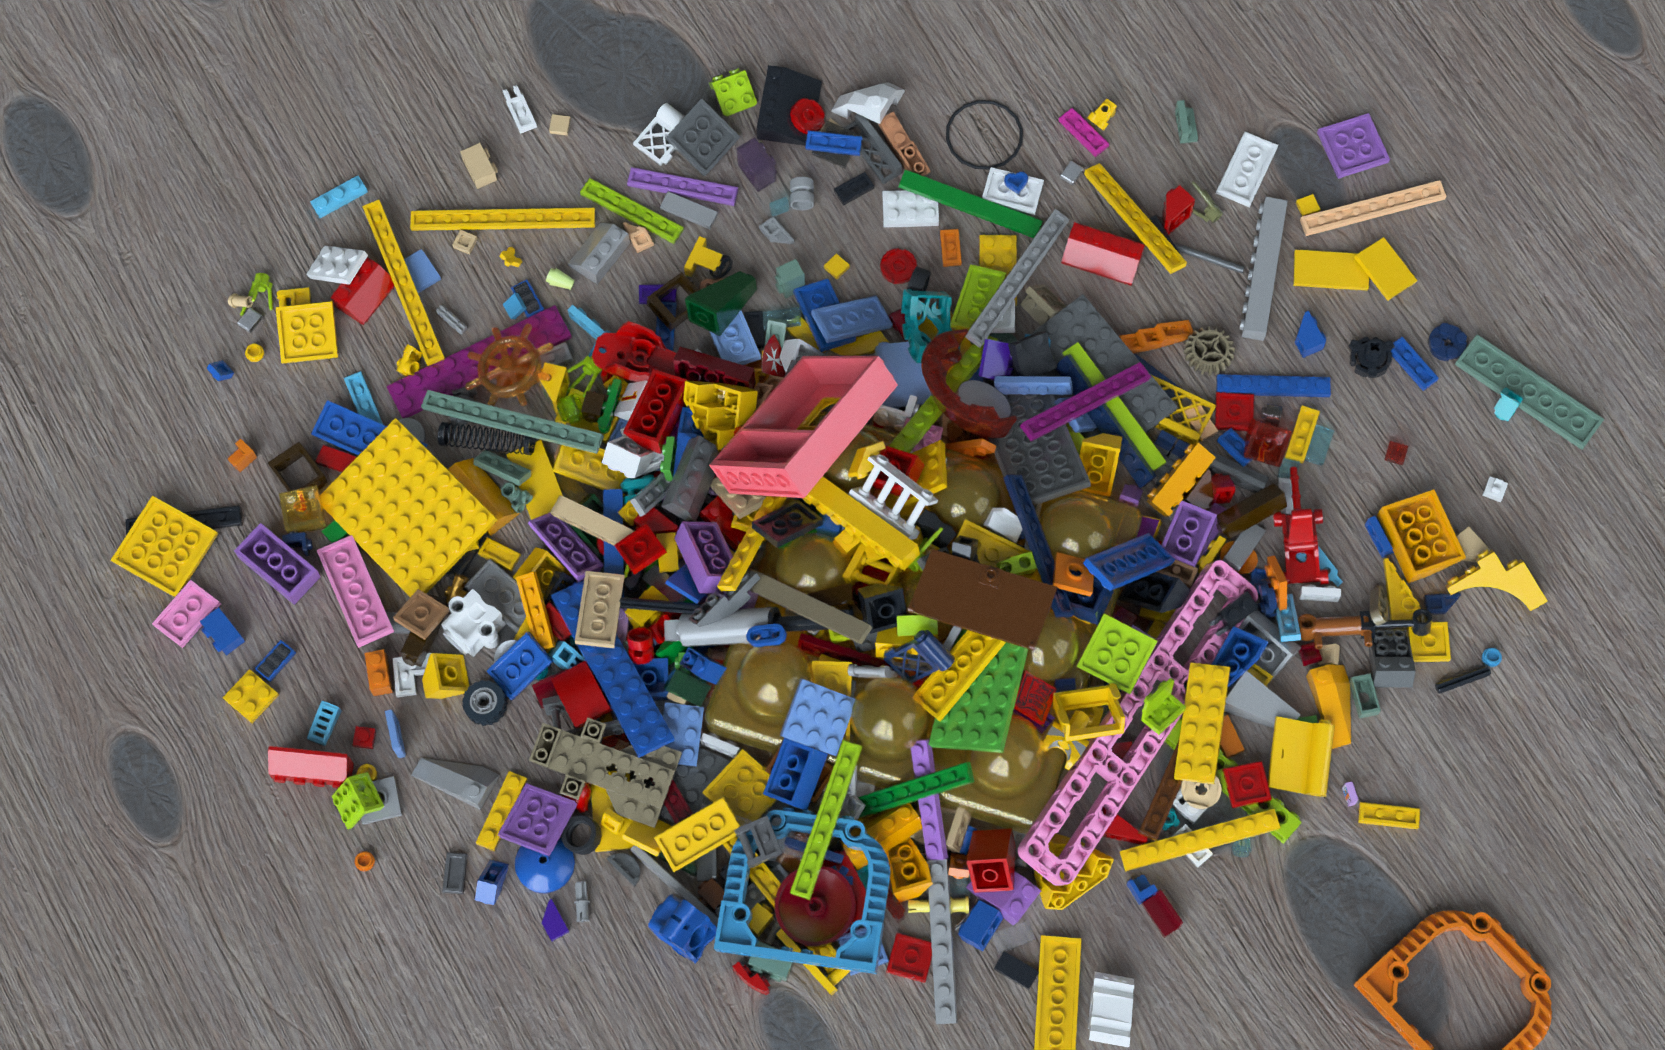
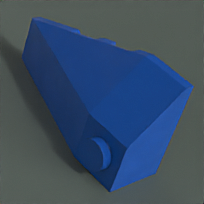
[1211,626,1268,687]

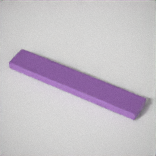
[627,167,738,206]

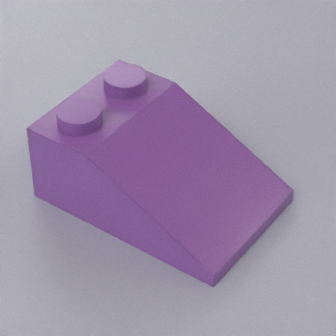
[966,872,1041,925]

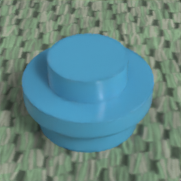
[1482,648,1502,667]

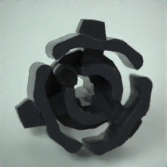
[1348,337,1395,378]

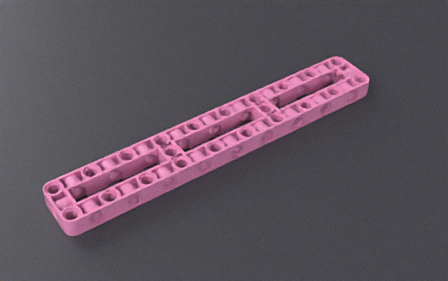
[1018,560,1258,886]

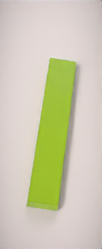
[580,178,684,244]

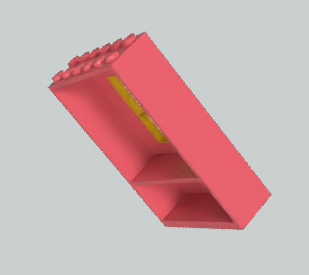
[709,356,898,498]

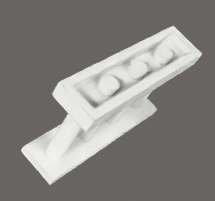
[848,454,938,540]

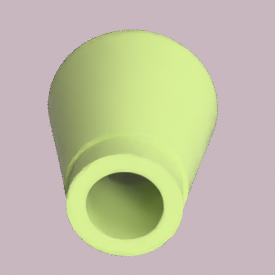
[546,268,575,290]

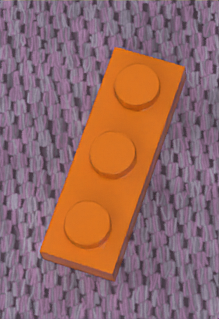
[945,439,996,459]

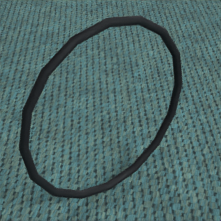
[946,100,1023,170]

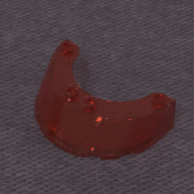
[921,329,1017,438]

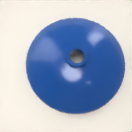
[515,838,575,893]

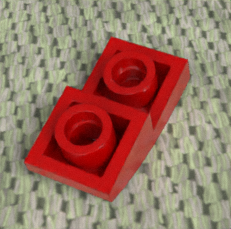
[732,962,770,995]

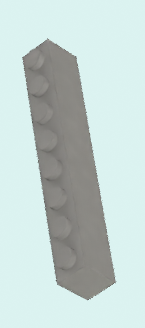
[1239,197,1288,341]

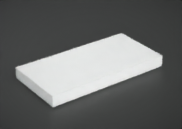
[1216,132,1278,207]

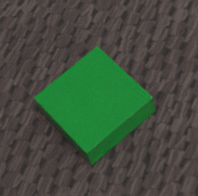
[321,520,349,543]

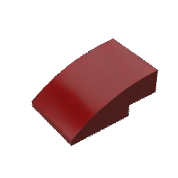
[551,661,612,729]

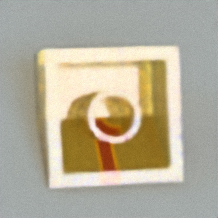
[279,485,327,533]

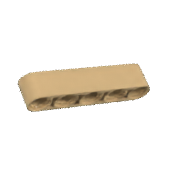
[550,495,634,546]

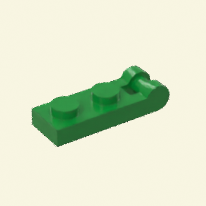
[598,378,622,434]

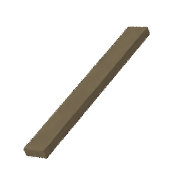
[749,568,872,644]

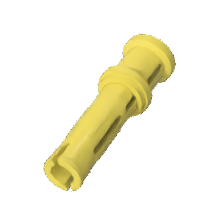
[908,896,969,914]

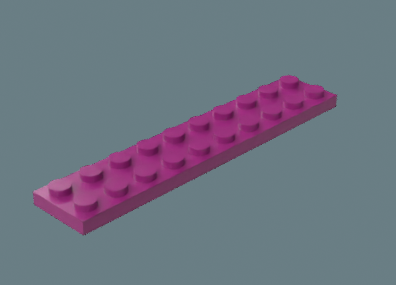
[386,305,572,418]

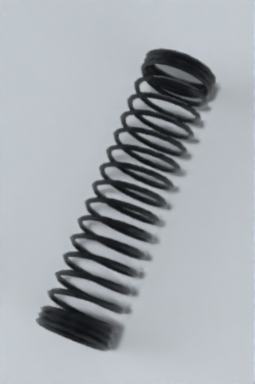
[437,422,536,456]

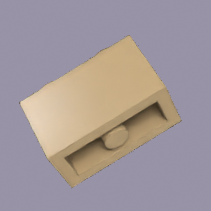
[460,143,498,189]

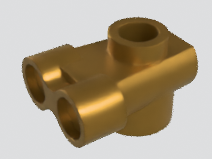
[444,574,469,604]

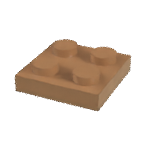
[393,589,449,640]

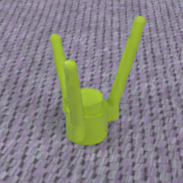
[240,273,273,316]
[567,356,602,398]
[908,527,943,572]

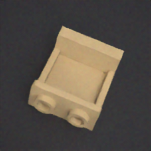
[910,807,972,853]

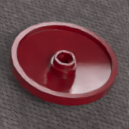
[775,865,856,947]

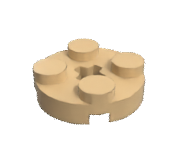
[1181,776,1222,809]

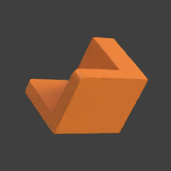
[228,438,257,472]

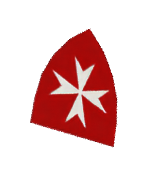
[762,335,786,377]

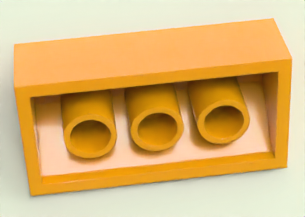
[448,458,520,536]
[839,803,922,870]

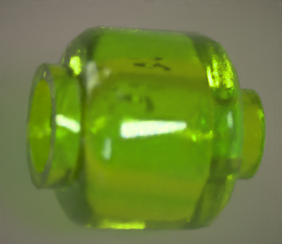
[557,395,583,424]

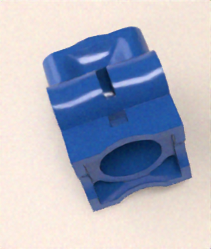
[648,894,717,964]

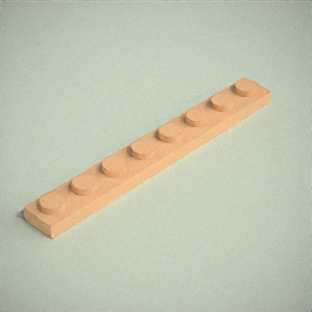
[1300,180,1446,236]

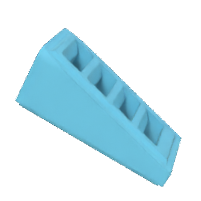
[307,701,342,746]

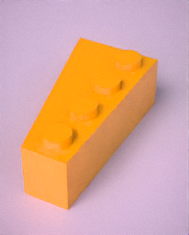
[1146,443,1216,516]

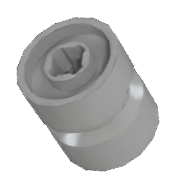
[790,177,814,210]

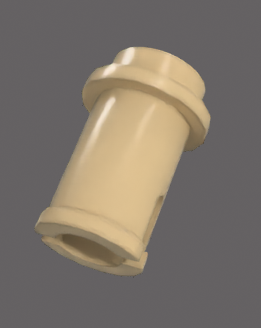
[228,293,253,308]

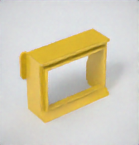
[1053,683,1125,742]

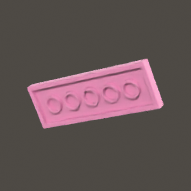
[316,535,394,648]

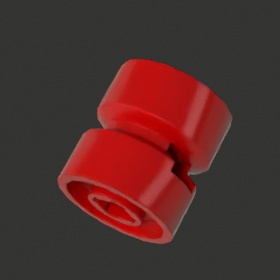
[627,627,654,664]

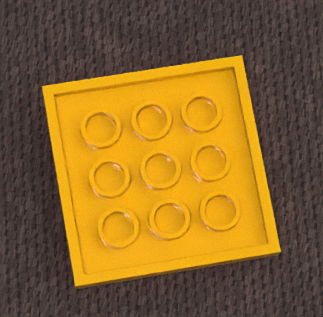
[111,496,219,597]

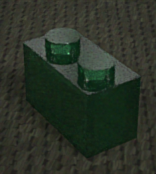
[664,665,711,707]

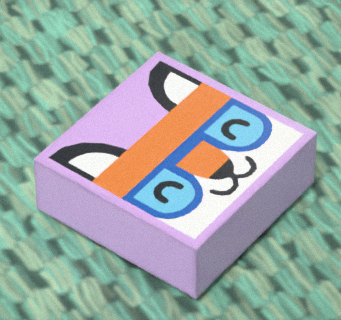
[1342,782,1359,807]

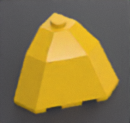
[683,381,758,450]

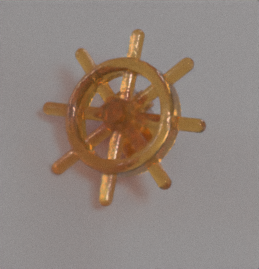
[465,324,554,406]

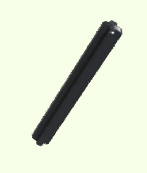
[619,597,702,614]

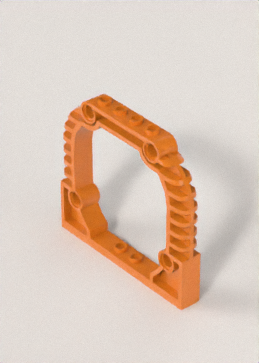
[1354,910,1552,1050]

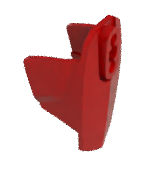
[592,321,676,382]

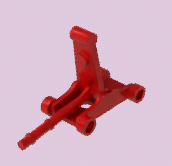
[1273,467,1329,585]

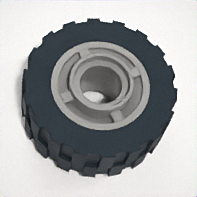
[462,680,508,726]

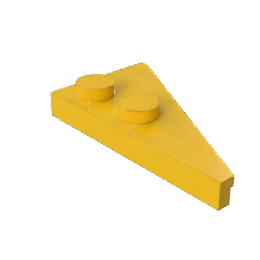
[1383,558,1421,620]

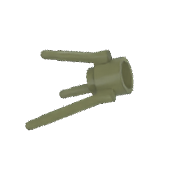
[1192,181,1223,223]

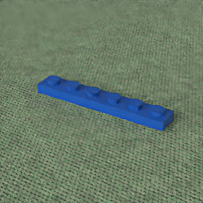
[1216,374,1331,398]

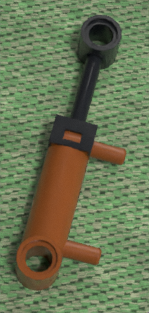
[1298,609,1432,649]

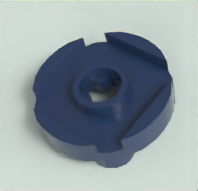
[1428,323,1467,361]
[1254,578,1277,618]

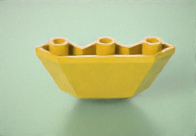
[1034,833,1114,910]

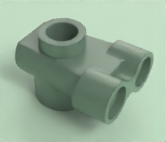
[501,482,533,513]

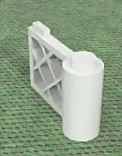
[633,103,684,166]

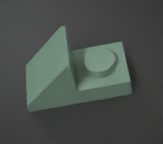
[764,317,788,349]

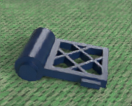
[883,630,955,685]

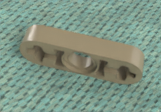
[1370,586,1388,626]

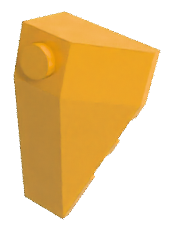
[1306,665,1351,749]
[885,837,933,903]

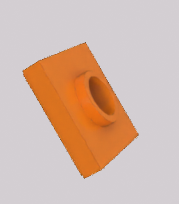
[1052,552,1094,596]

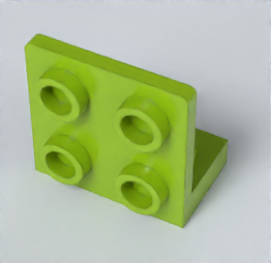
[332,772,384,829]

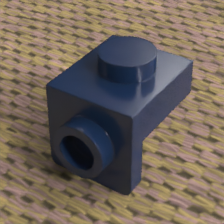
[282,532,313,556]

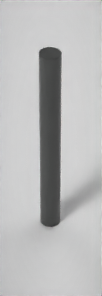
[1174,242,1245,273]

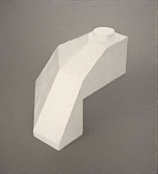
[832,82,905,124]

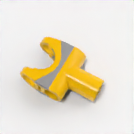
[1039,710,1090,770]

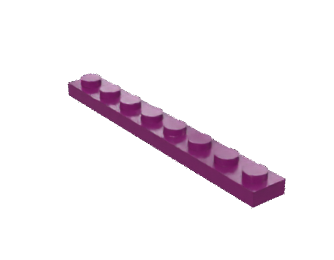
[1020,362,1151,441]

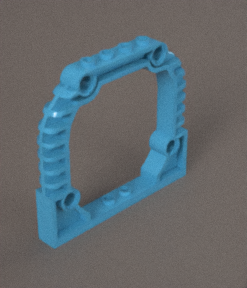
[714,808,890,974]

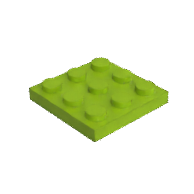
[1077,614,1158,694]

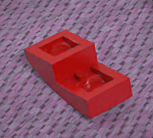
[648,612,682,644]

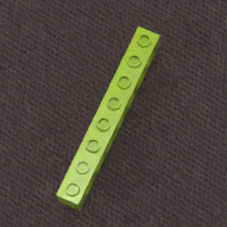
[1164,718,1302,844]

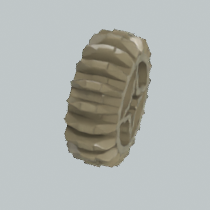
[1184,326,1235,376]

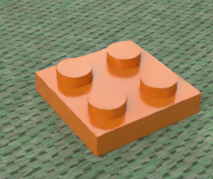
[1265,555,1287,611]

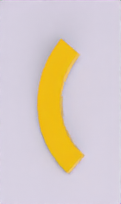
[787,316,889,356]

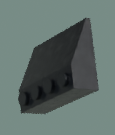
[756,65,822,146]

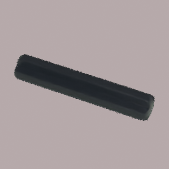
[1435,665,1491,694]

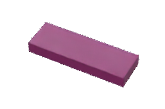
[1058,108,1109,157]

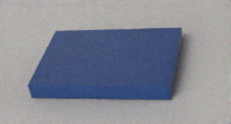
[487,632,554,700]

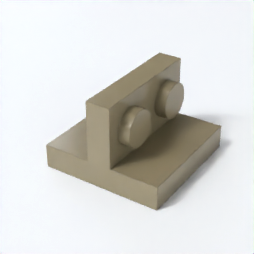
[1020,284,1066,326]

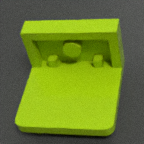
[709,68,757,116]
[1141,678,1186,735]

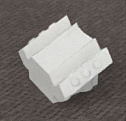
[1088,972,1134,1047]

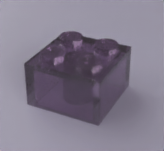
[736,137,777,192]

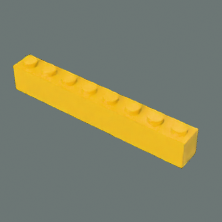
[802,476,920,571]

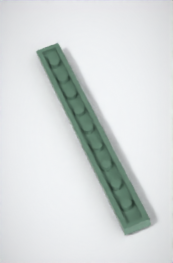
[421,390,604,454]

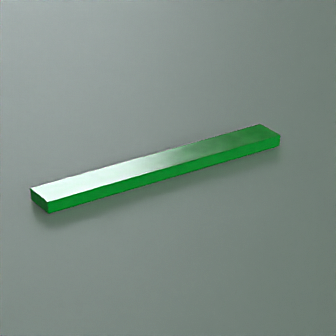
[898,169,1043,238]
[858,762,974,819]

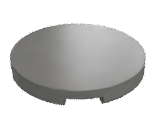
[955,380,1011,426]

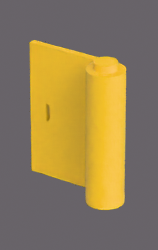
[1268,716,1335,797]

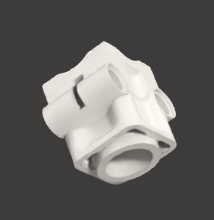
[441,589,506,657]

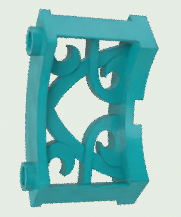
[901,289,960,364]

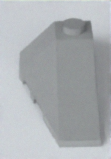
[411,758,500,810]

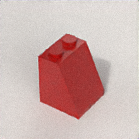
[967,828,1016,893]

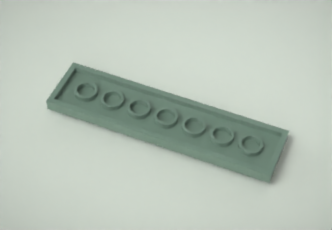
[1455,335,1604,450]

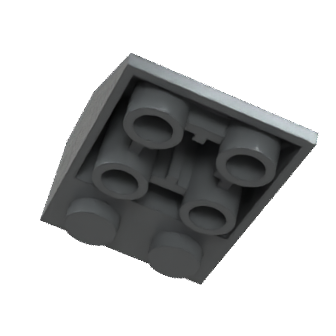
[1369,629,1416,687]

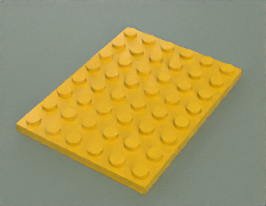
[316,418,498,597]

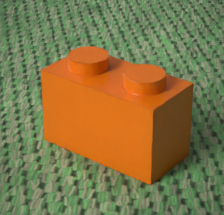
[364,649,393,696]

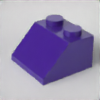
[979,339,1014,381]

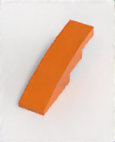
[1119,320,1193,354]

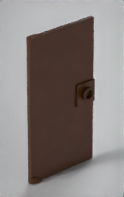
[908,549,1057,651]

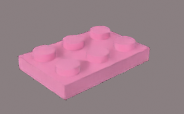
[152,580,221,648]

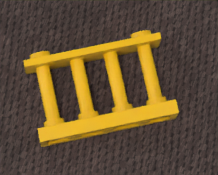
[842,526,923,586]

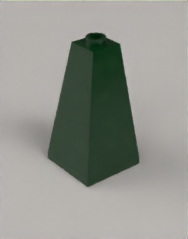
[685,271,757,336]

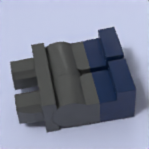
[1154,430,1189,486]

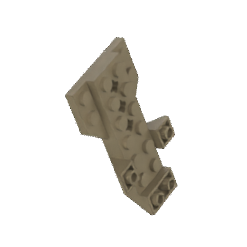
[529,717,682,828]

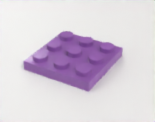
[1317,113,1390,179]
[498,783,577,856]

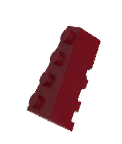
[673,346,756,389]

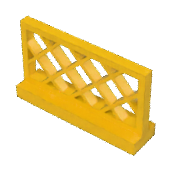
[1151,375,1216,445]

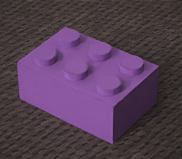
[1161,501,1217,568]

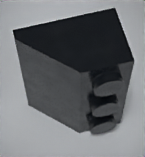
[1118,572,1191,613]

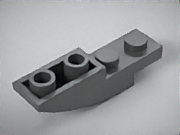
[688,569,760,627]

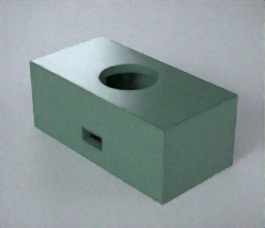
[1349,673,1381,718]

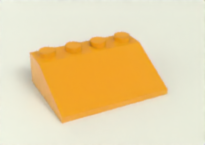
[1377,490,1466,583]

